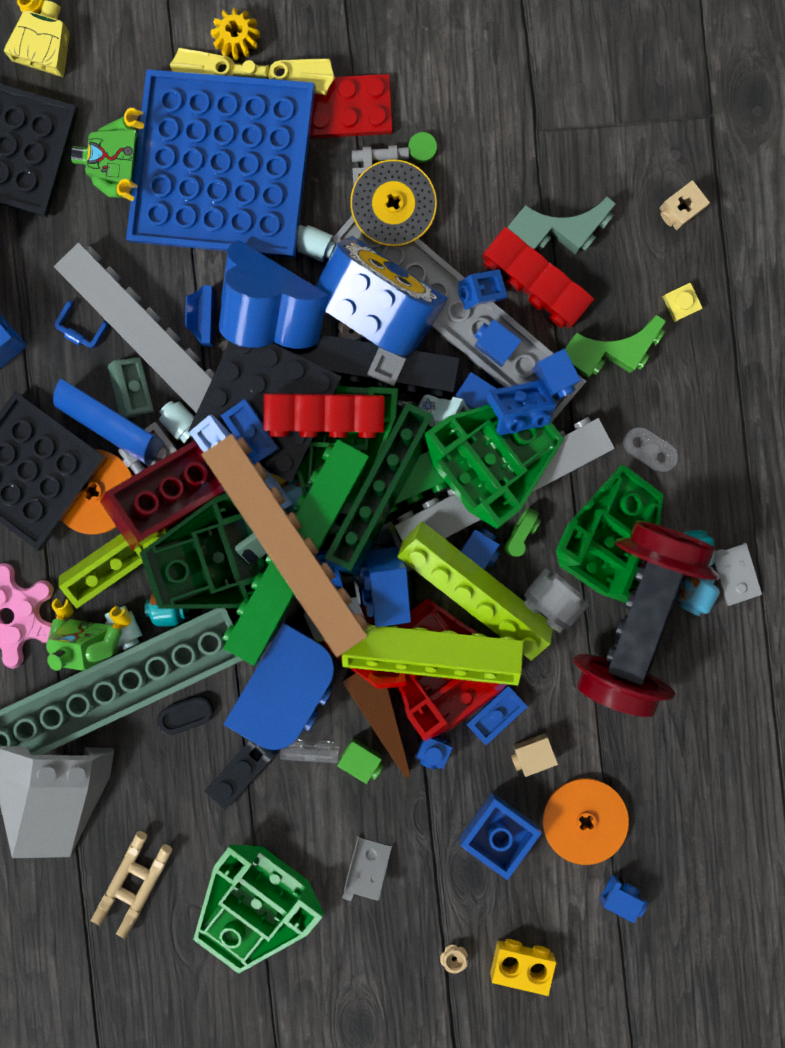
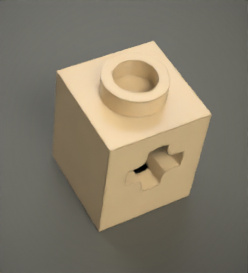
[659,180,710,231]
[511,733,558,777]

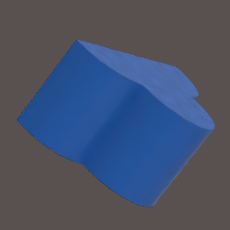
[219,240,328,349]

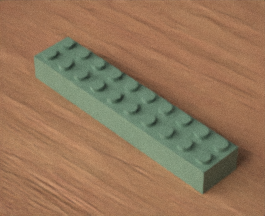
[0,608,242,755]

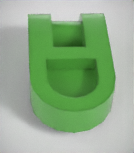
[504,507,541,557]

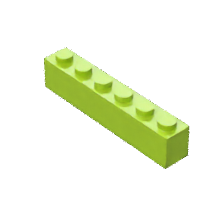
[397,521,553,661]
[342,623,523,685]

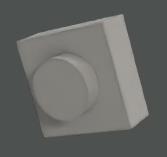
[367,348,406,387]

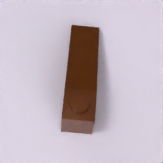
[342,672,410,778]

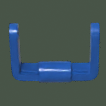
[55,300,109,349]

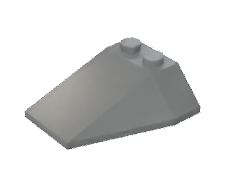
[0,746,114,858]

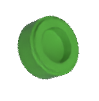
[408,132,437,163]

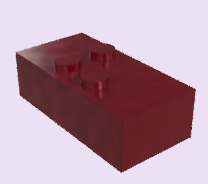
[100,440,227,551]

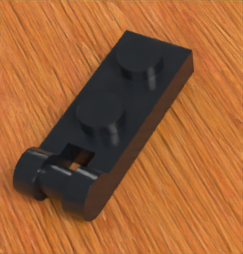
[204,740,279,810]

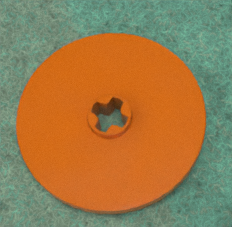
[63,449,133,535]
[543,778,629,865]

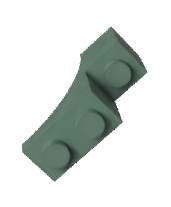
[507,197,615,254]

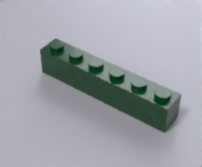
[325,403,436,578]

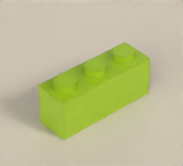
[59,534,143,609]

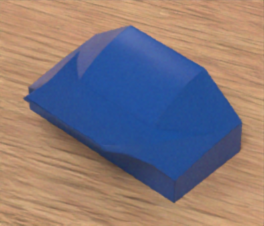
[185,285,216,347]

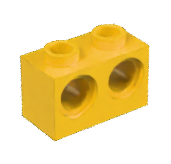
[490,939,556,996]

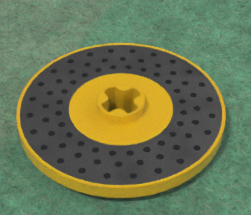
[350,160,437,247]

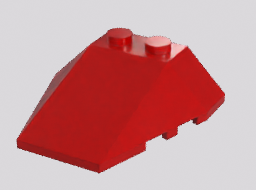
[398,598,507,741]

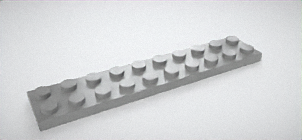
[332,216,586,422]

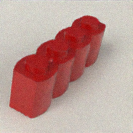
[482,227,594,329]
[263,393,385,438]

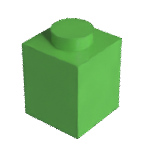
[337,737,384,784]

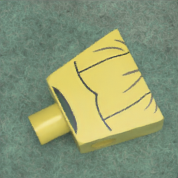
[4,0,70,77]

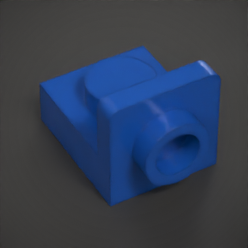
[458,269,508,310]

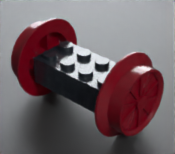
[573,521,719,717]

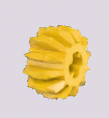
[211,7,260,61]

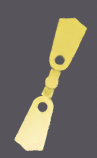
[170,48,335,95]

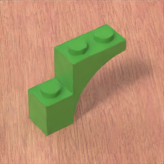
[565,315,666,379]

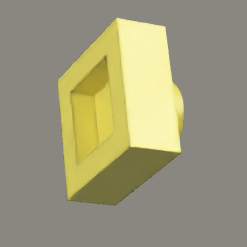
[663,283,702,322]

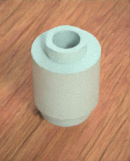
[297,225,336,262]
[159,401,194,444]
[105,605,142,650]

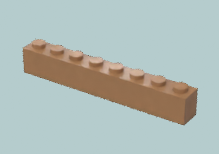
[201,434,369,657]

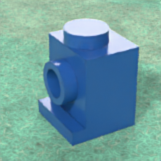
[414,736,453,770]
[599,874,648,923]

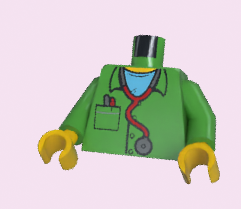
[71,108,144,201]
[46,598,132,671]

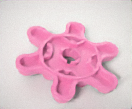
[0,563,54,669]

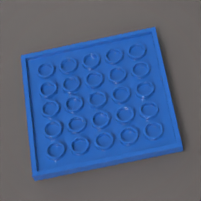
[126,69,316,258]

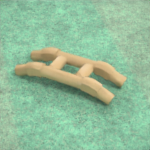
[90,831,172,939]

